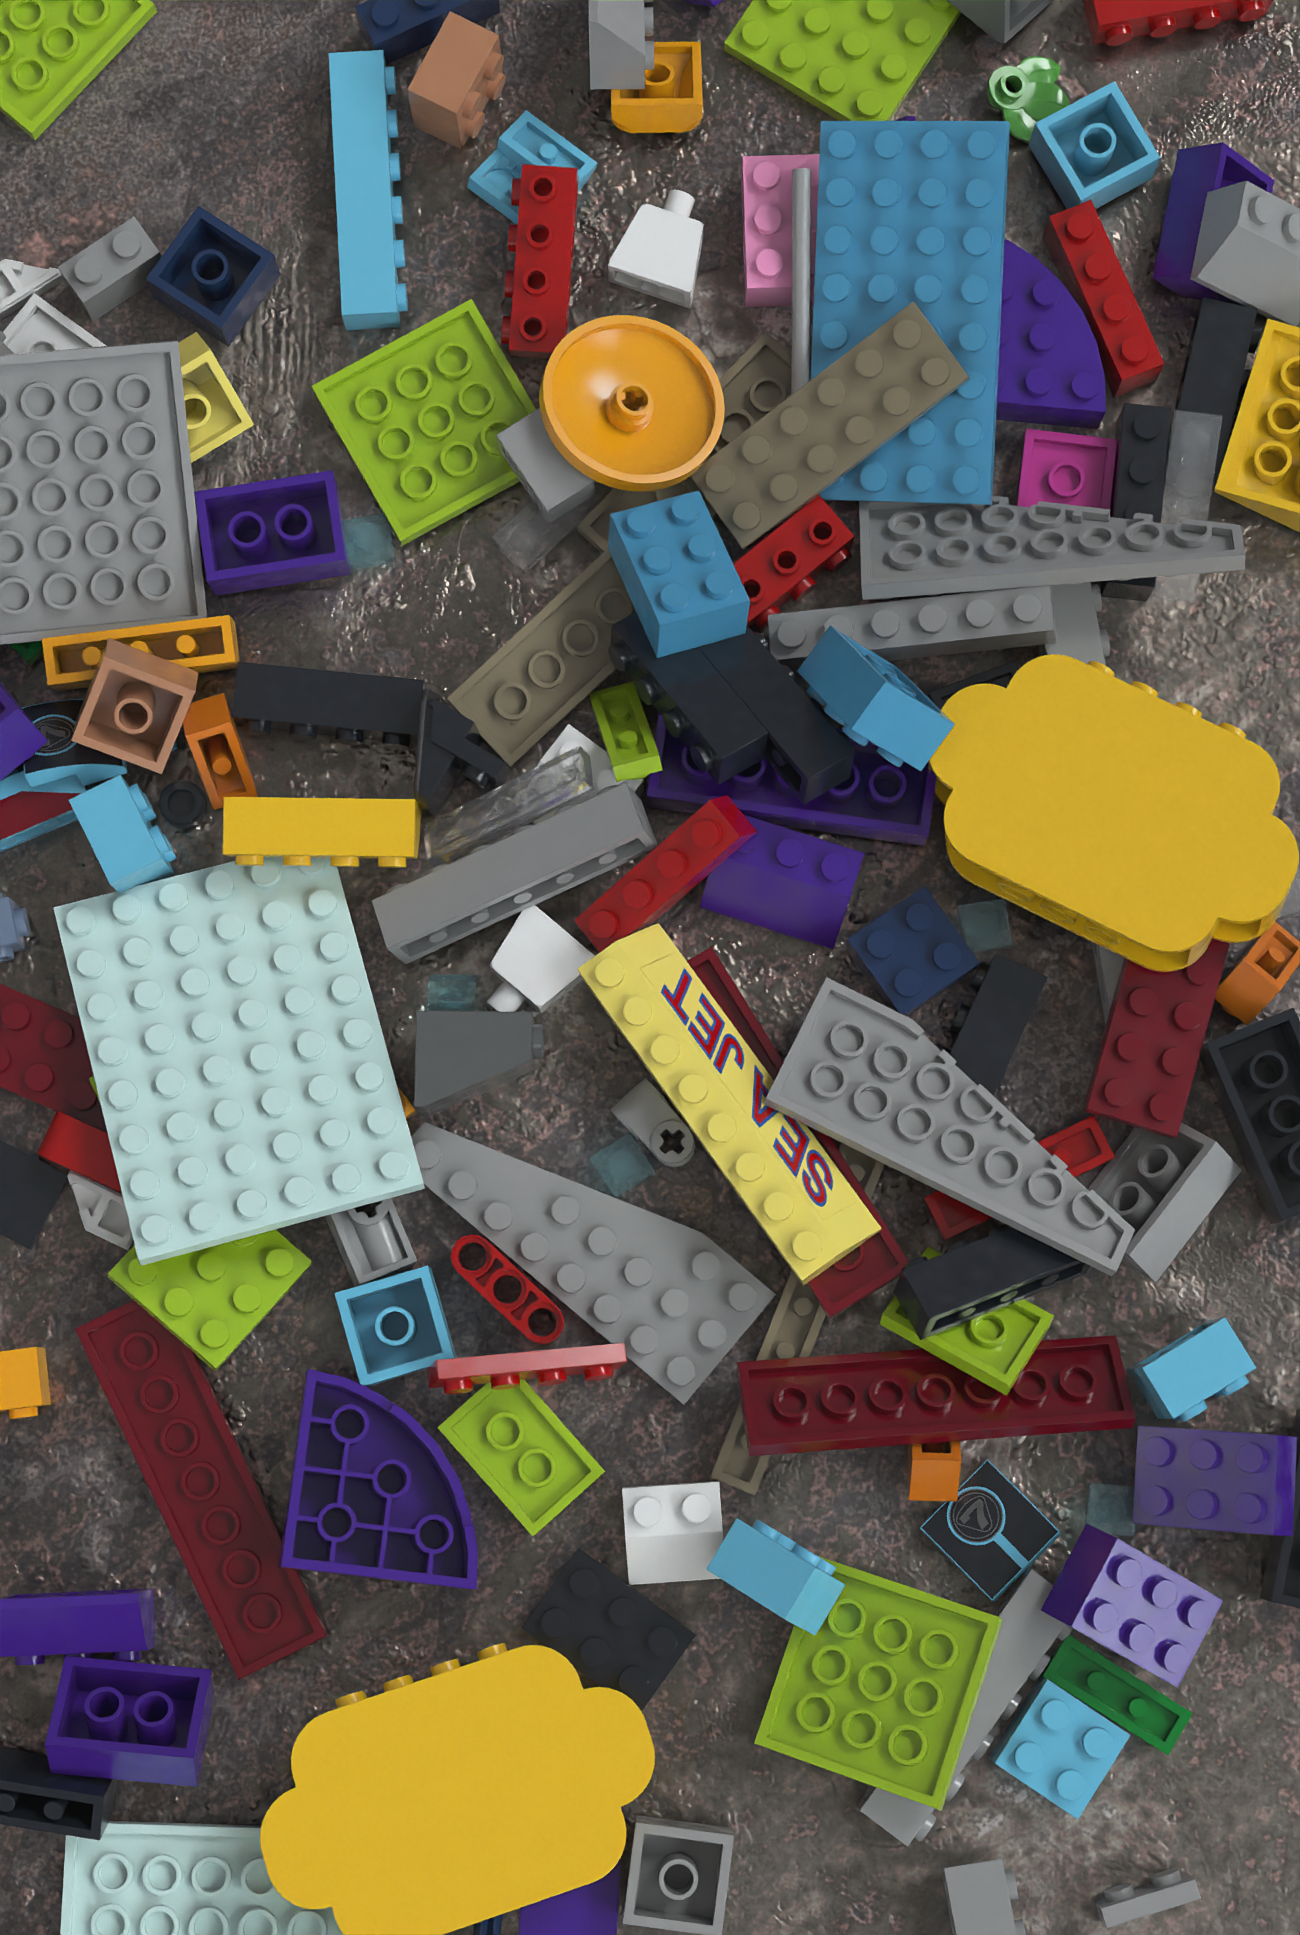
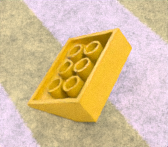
[1214,319,1300,532]

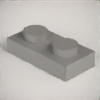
[1094,1869,1201,1928]

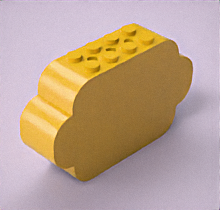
[928,654,1299,972]
[260,1643,655,1935]

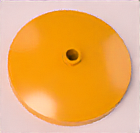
[539,315,725,492]

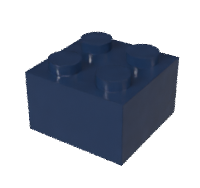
[146,205,281,347]
[844,886,980,1017]

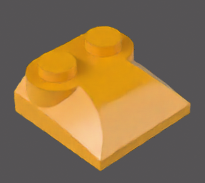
[611,42,703,133]

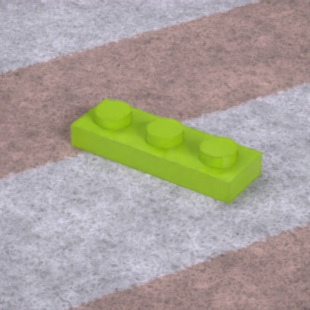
[589,681,663,783]

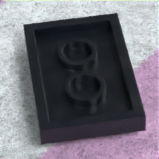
[522,1548,696,1712]

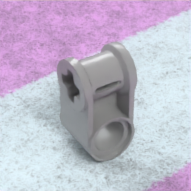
[610,1078,696,1167]

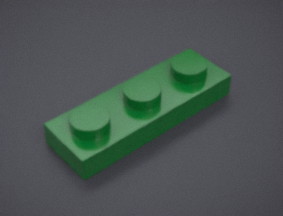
[1040,1635,1193,1755]

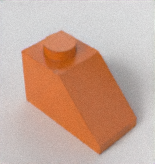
[183,693,258,810]
[1215,921,1300,1026]
[906,1441,962,1502]

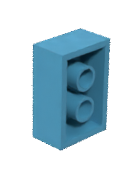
[608,490,750,658]
[797,625,955,771]

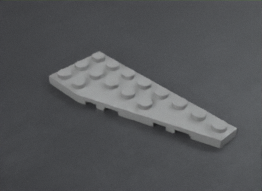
[859,496,1245,600]
[763,977,1135,1276]
[411,1122,776,1405]

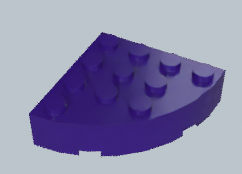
[996,238,1106,429]
[278,1369,478,1590]

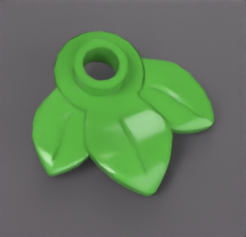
[987,56,1070,143]

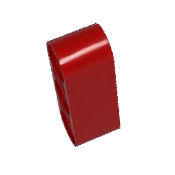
[36,1111,122,1193]
[451,1234,565,1345]

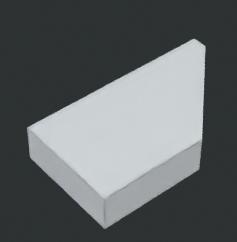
[0,259,64,321]
[67,1170,134,1251]

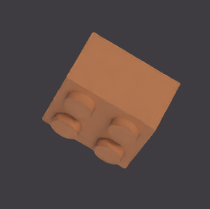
[407,11,506,150]
[71,638,198,774]

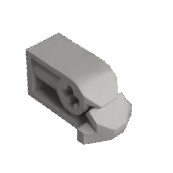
[325,1198,417,1287]

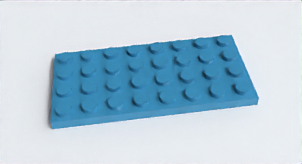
[811,121,1010,505]

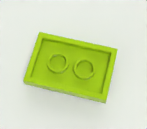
[880,1246,1054,1395]
[437,1380,605,1536]

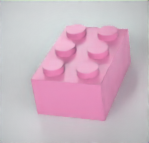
[741,154,820,307]

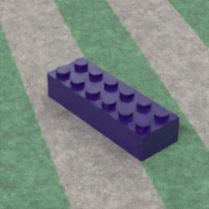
[647,713,936,846]

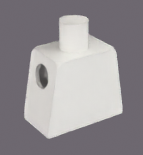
[608,190,704,308]
[486,905,595,1013]

